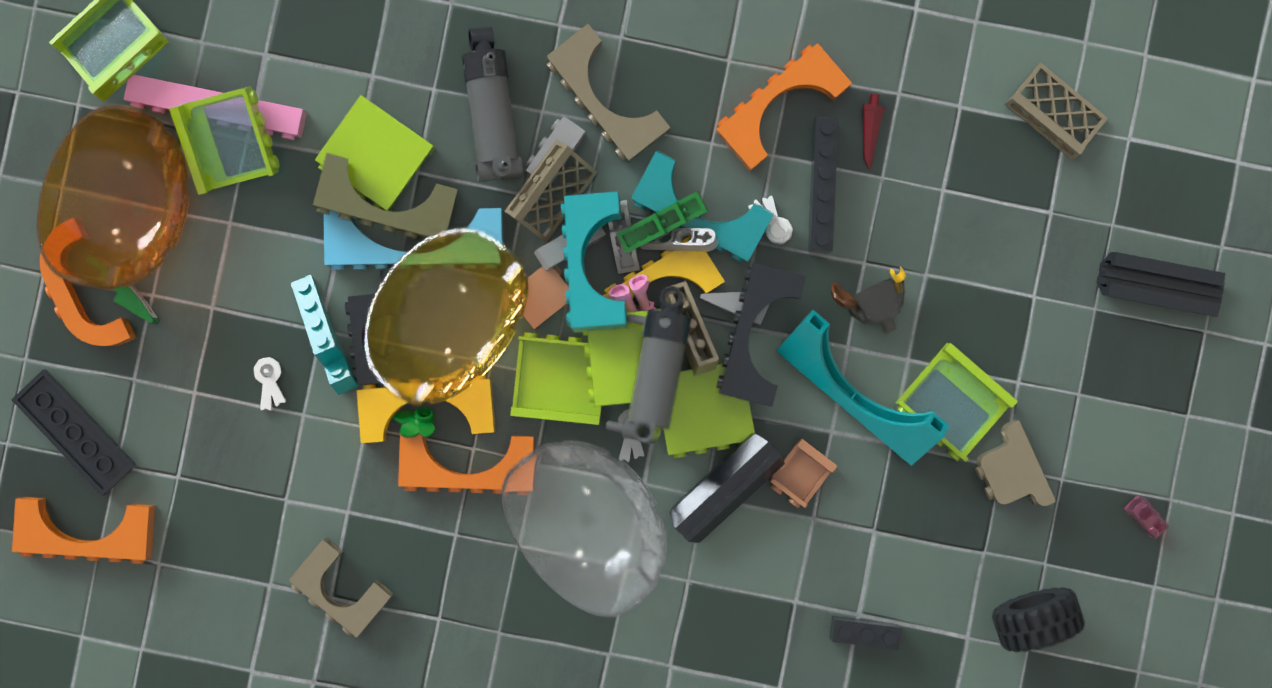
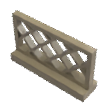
[1005,62,1108,160]
[504,140,598,243]

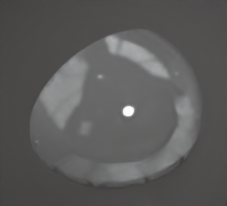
[502,440,667,617]

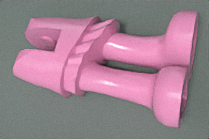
[609,275,656,313]

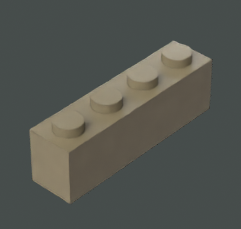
[667,281,719,376]

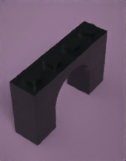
[345,291,413,385]

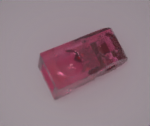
[1123,495,1169,539]

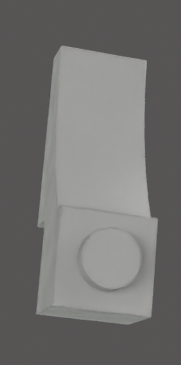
[608,200,640,274]
[534,227,606,271]

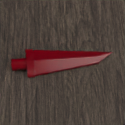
[863,94,884,171]

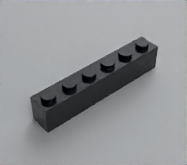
[808,117,838,253]

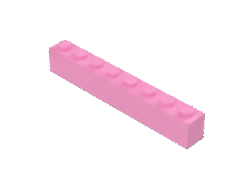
[124,75,307,140]

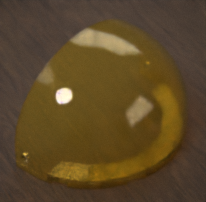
[365,229,528,405]

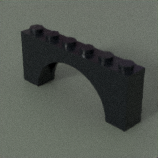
[716,263,806,407]

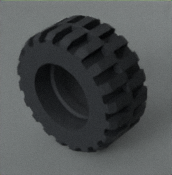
[992,587,1085,652]

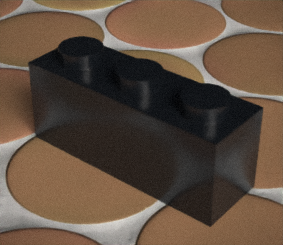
[829,616,902,650]

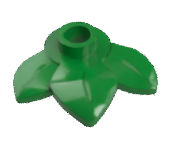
[393,407,435,438]

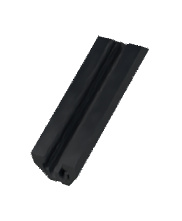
[1097,252,1226,318]
[669,433,785,543]

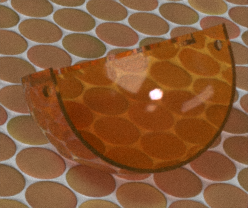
[37,105,190,290]

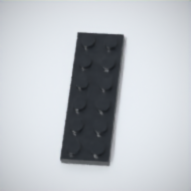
[11,369,136,496]

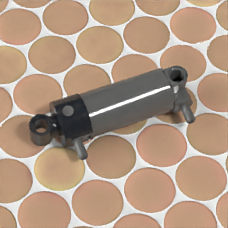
[462,27,523,182]
[606,286,692,444]

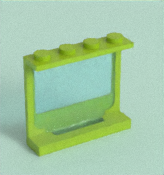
[49,0,169,102]
[169,86,280,195]
[895,343,1018,462]

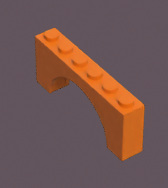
[716,43,852,172]
[398,434,535,494]
[12,497,155,564]

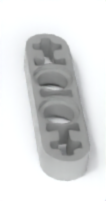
[639,228,718,252]

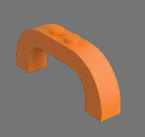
[40,218,136,346]

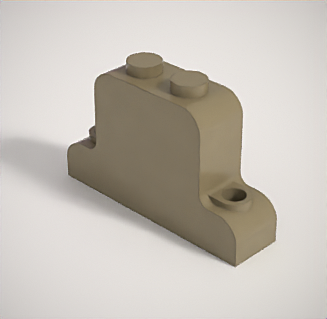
[975,420,1056,506]

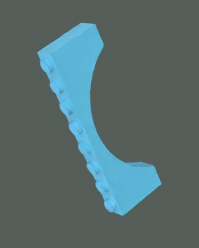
[324,208,504,270]

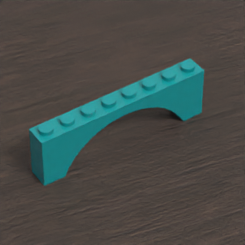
[776,310,950,466]

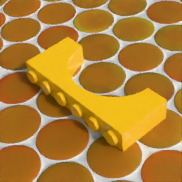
[603,236,725,301]
[357,375,496,443]

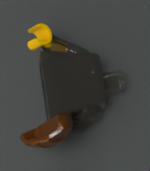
[831,267,906,334]

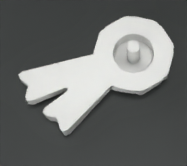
[748,196,793,245]
[253,357,286,410]

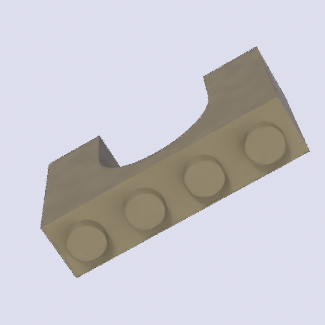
[289,537,394,638]

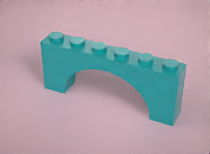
[631,150,774,262]
[561,191,628,332]

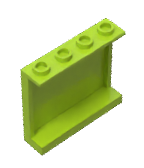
[315,95,436,211]
[583,311,676,407]
[510,332,601,425]
[663,364,755,458]

